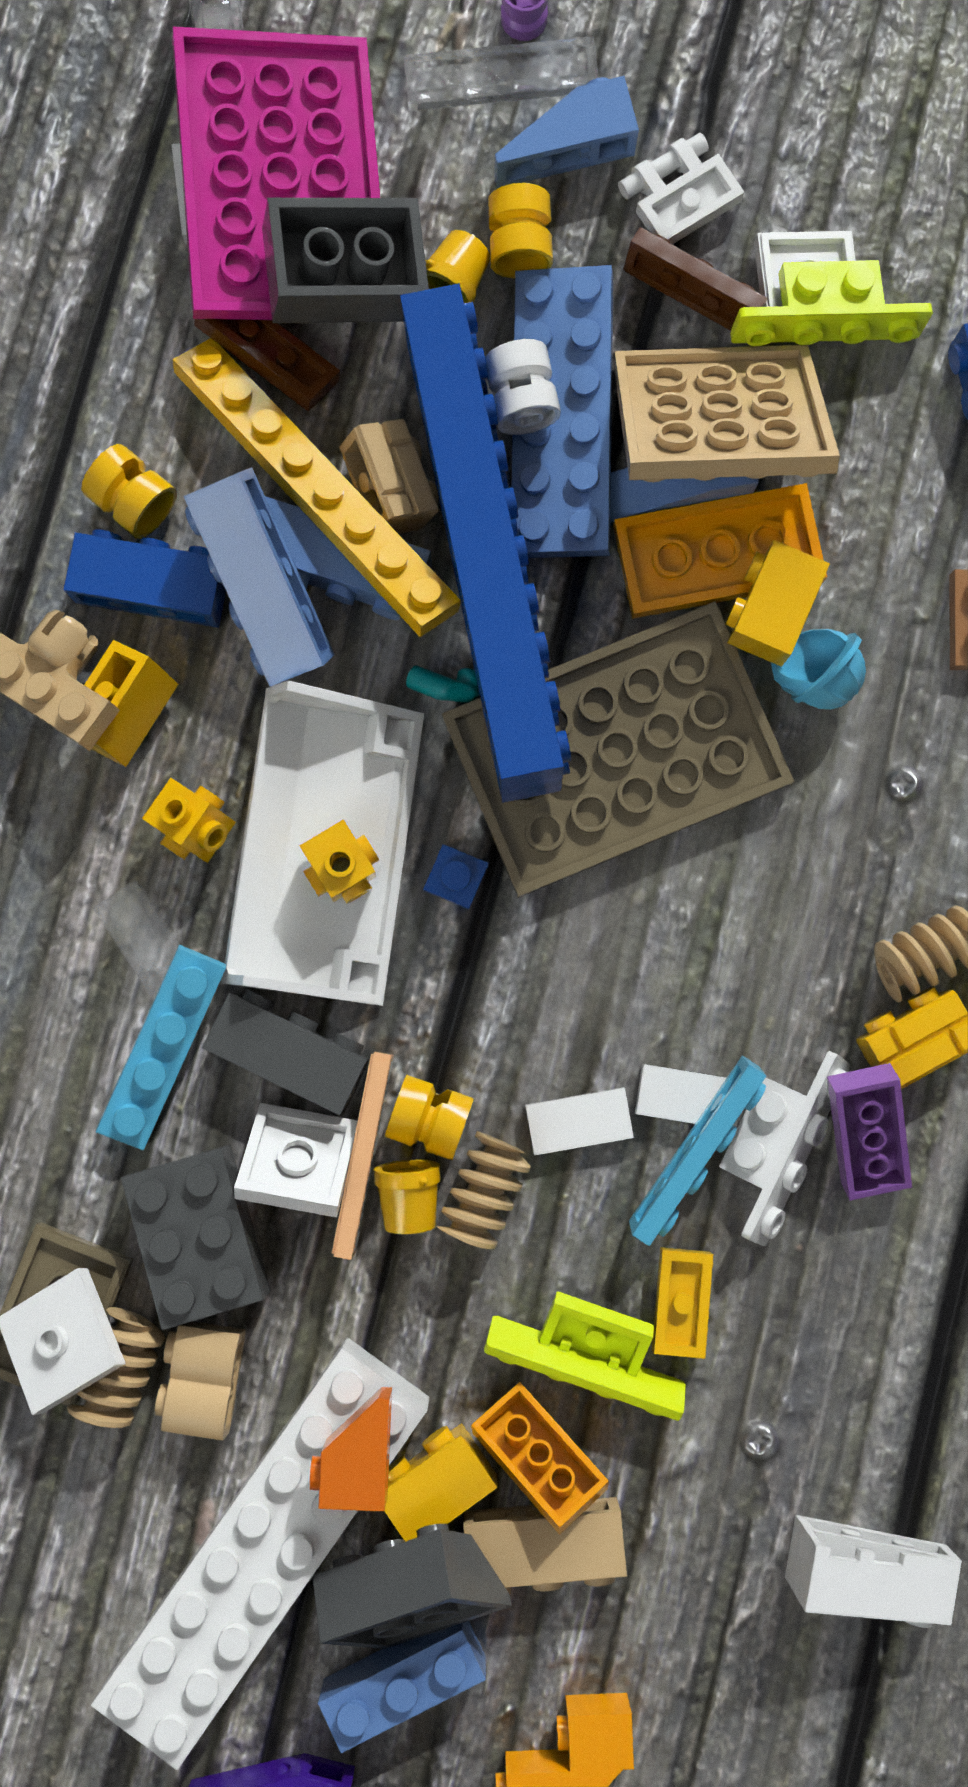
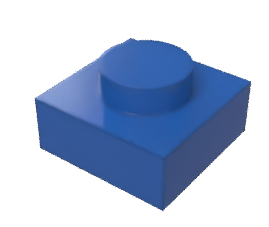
[423,844,489,910]

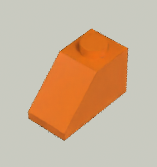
[310,1387,392,1512]

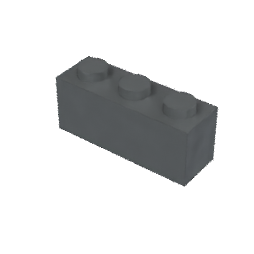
[202,988,370,1115]

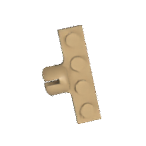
[0,610,120,751]

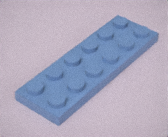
[512,265,613,558]

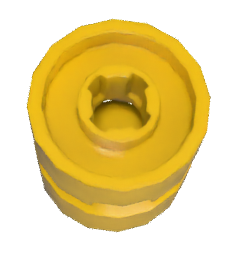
[488,183,553,279]
[81,444,177,539]
[385,1075,474,1160]

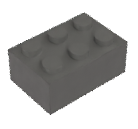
[262,198,429,323]
[121,1144,271,1330]

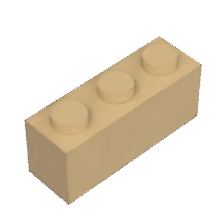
[463,1497,627,1593]

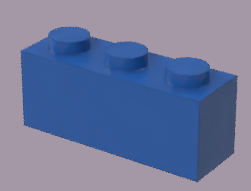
[63,529,226,628]

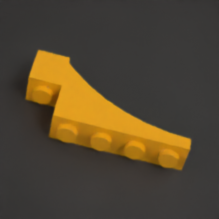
[495,1693,634,1787]

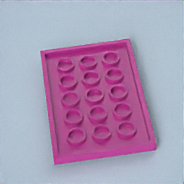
[172,27,380,320]

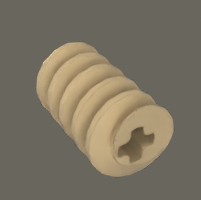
[874,905,968,1003]
[436,1131,531,1249]
[67,1307,165,1428]

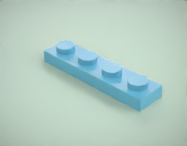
[96,945,226,1150]
[629,1055,766,1246]

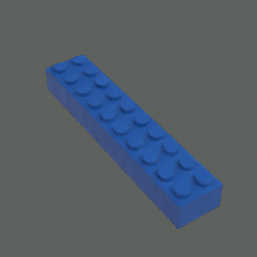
[400,283,571,803]

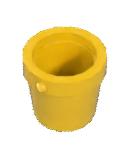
[425,230,490,303]
[374,1159,441,1234]

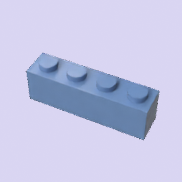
[183,467,335,687]
[265,496,432,620]

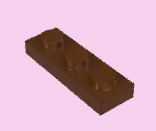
[623,227,768,331]
[194,319,340,412]

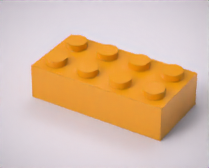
[471,1382,609,1535]

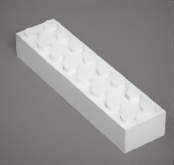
[91,1337,429,1770]

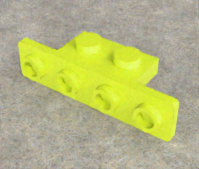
[730,260,933,346]
[484,1291,686,1421]

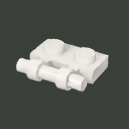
[618,133,745,245]

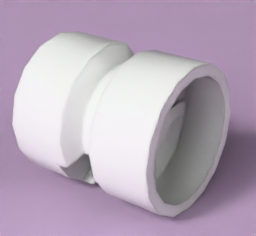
[485,339,561,435]

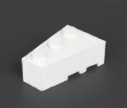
[785,1515,962,1628]

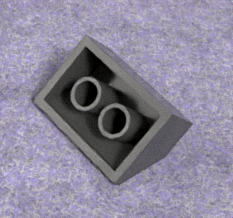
[312,1524,512,1649]

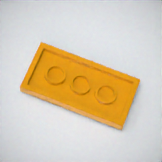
[613,483,827,619]

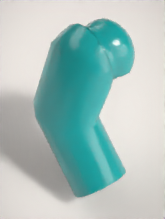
[406,665,480,703]

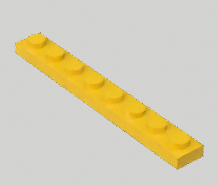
[173,338,461,637]

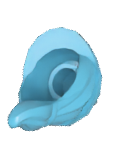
[771,629,866,710]

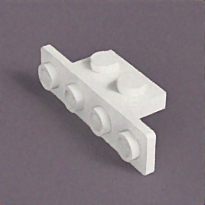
[719,1051,850,1246]

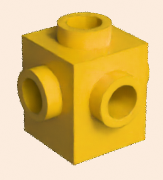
[142,777,236,863]
[299,819,379,904]

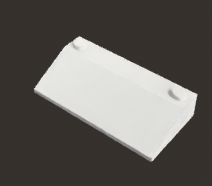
[221,680,425,1006]

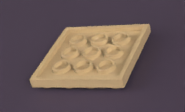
[614,345,840,482]

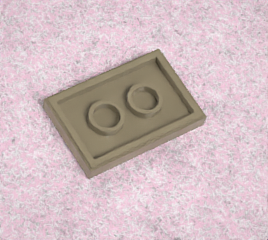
[0,1222,134,1406]

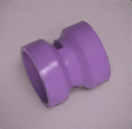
[501,0,549,41]

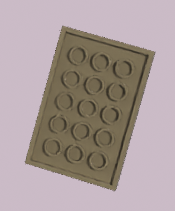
[442,601,795,898]

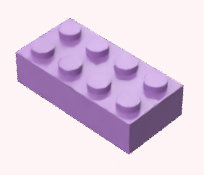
[827,1063,912,1201]

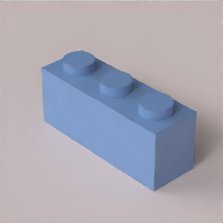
[318,1621,486,1753]

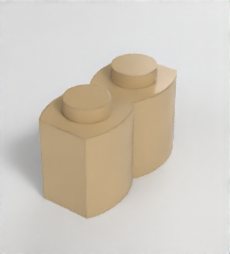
[155,1321,246,1441]

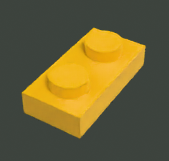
[652,1247,714,1359]

